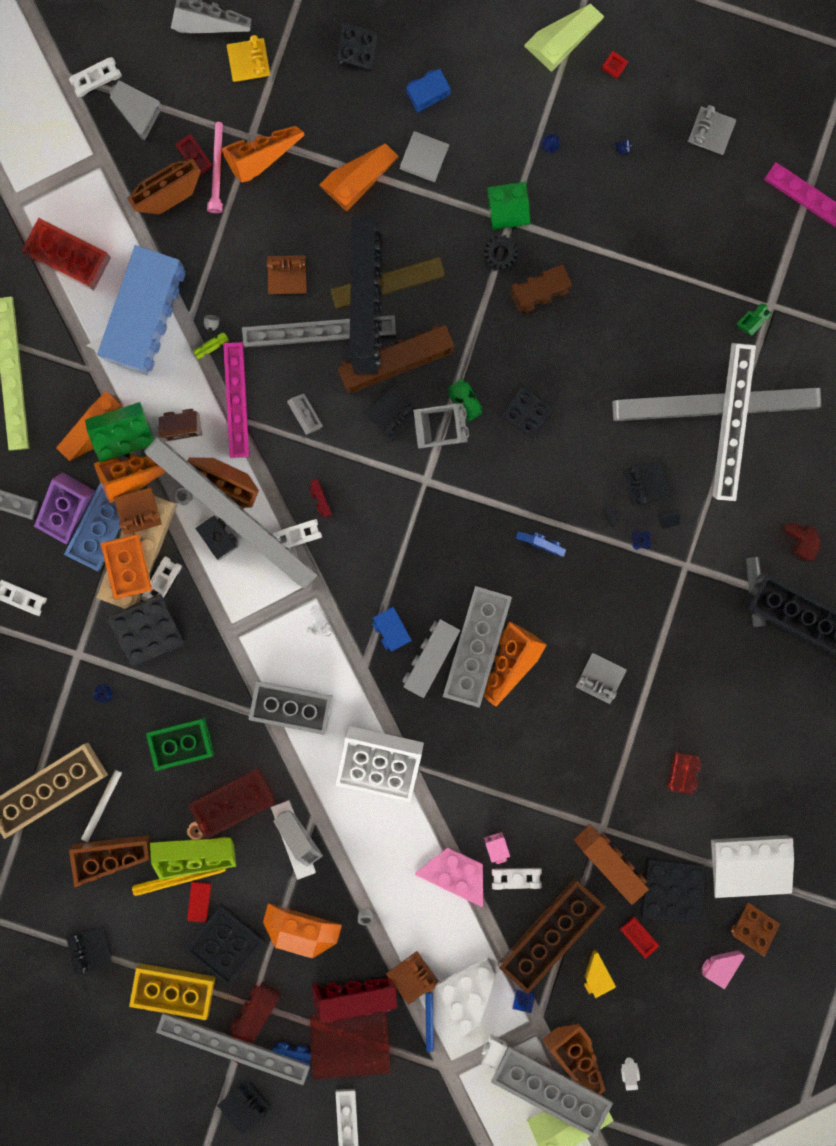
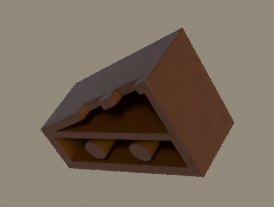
[510,264,572,313]

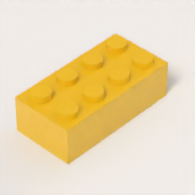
[129,963,216,1020]

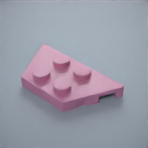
[415,847,483,907]

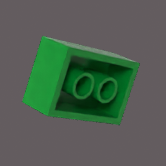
[85,402,154,462]
[146,718,215,771]

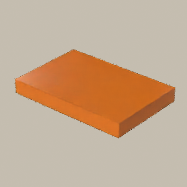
[100,534,153,600]

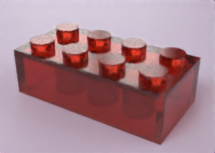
[21,217,111,291]
[188,767,277,840]

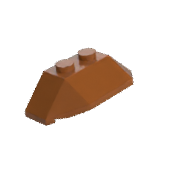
[127,158,201,214]
[187,457,259,509]

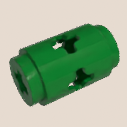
[447,379,483,422]

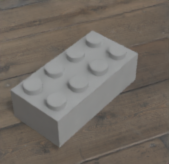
[248,681,333,735]

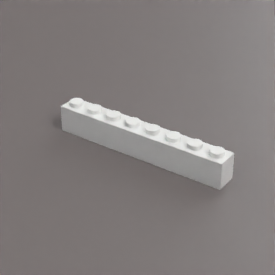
[712,343,756,501]

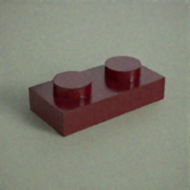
[175,134,213,176]
[309,479,333,518]

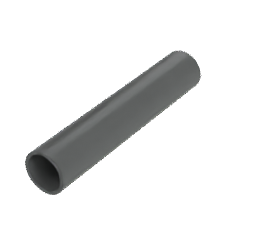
[746,557,767,627]

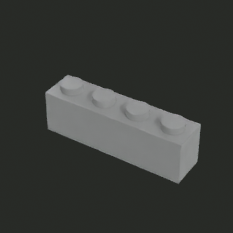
[402,619,460,698]

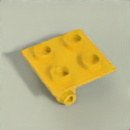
[227,35,271,82]

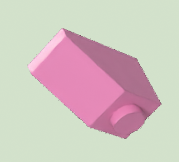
[484,832,510,864]
[702,950,745,989]

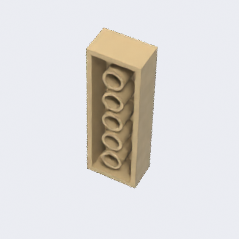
[96,490,177,609]
[0,743,108,839]

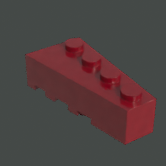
[312,978,397,1023]

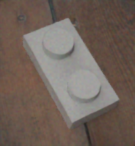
[287,394,323,435]

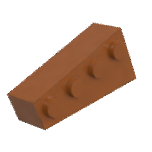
[573,824,649,905]
[69,835,151,888]

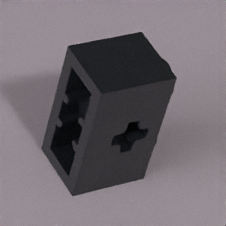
[195,515,238,561]

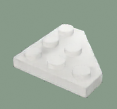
[435,958,496,1037]

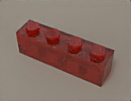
[229,982,281,1065]

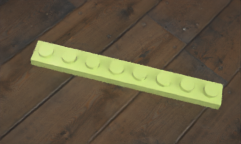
[0,297,29,451]

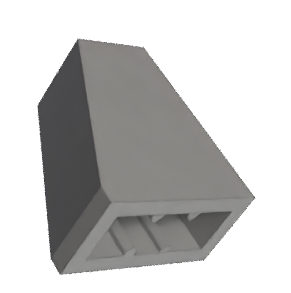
[110,80,162,140]
[273,810,323,867]

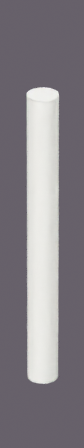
[81,769,122,842]

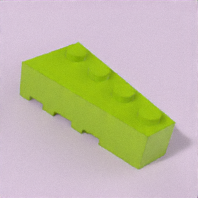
[150,837,236,880]

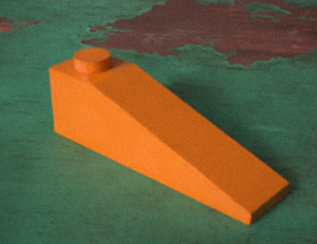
[319,143,399,212]
[56,391,123,462]
[483,622,547,706]

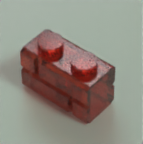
[667,751,702,795]

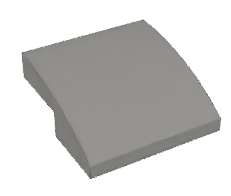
[400,131,450,182]

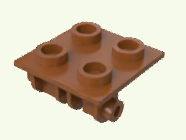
[267,255,307,294]
[114,487,162,535]
[730,903,780,957]
[386,951,439,1005]

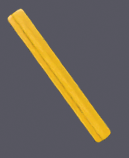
[132,868,226,896]

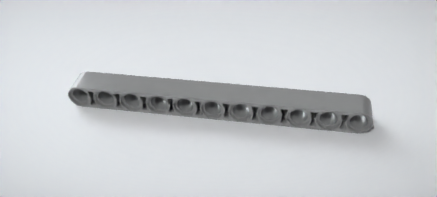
[612,388,821,421]
[144,437,318,589]

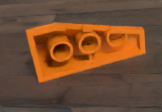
[221,126,305,182]
[94,454,166,503]

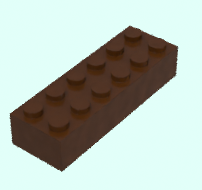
[338,324,454,394]
[498,878,606,994]

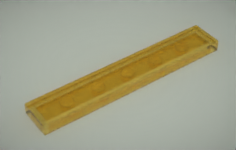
[330,257,445,309]

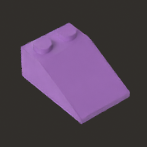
[34,472,95,545]

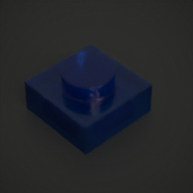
[512,988,535,1013]

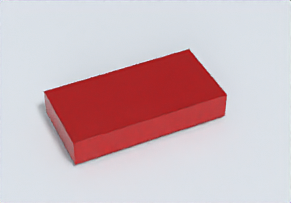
[187,881,212,923]
[619,916,659,959]

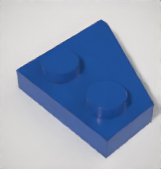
[515,532,566,557]

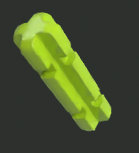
[193,333,229,359]

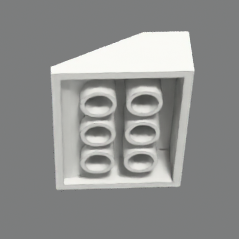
[336,726,424,802]
[711,835,794,898]

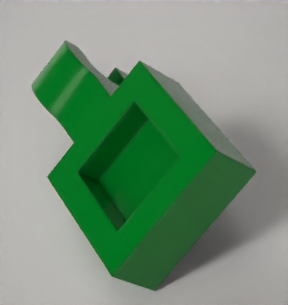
[736,303,771,336]

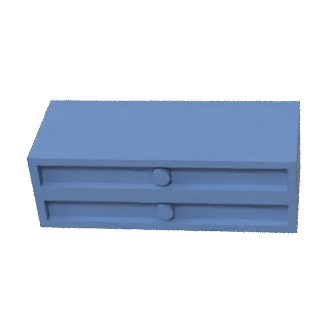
[97,245,186,375]

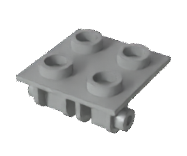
[688,105,736,155]
[576,653,627,704]

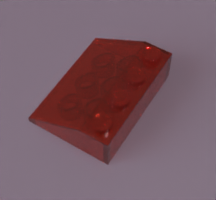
[310,1011,391,1080]

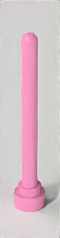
[207,121,223,213]

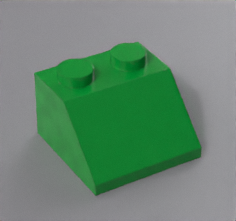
[487,182,530,230]

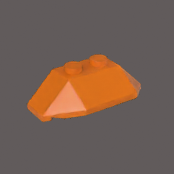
[263,903,342,958]

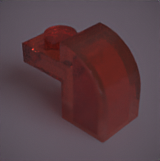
[782,522,821,562]

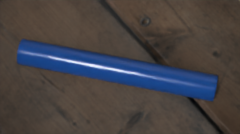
[425,992,434,1052]

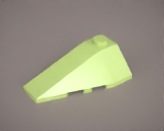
[524,4,604,72]
[527,1111,613,1146]

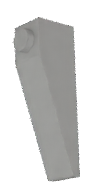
[171,0,251,33]

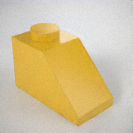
[584,949,616,998]

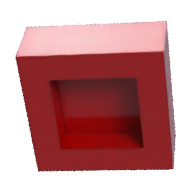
[601,51,629,79]

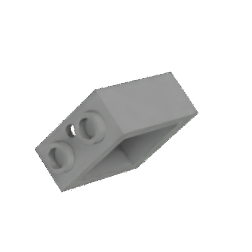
[413,404,469,448]

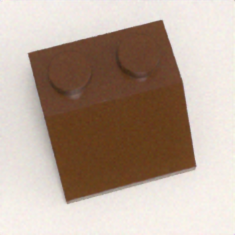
[159,409,203,442]

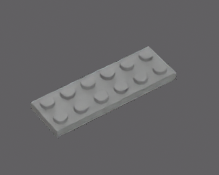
[443,586,512,708]
[491,1046,613,1138]

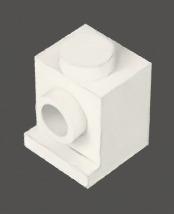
[481,1034,508,1068]

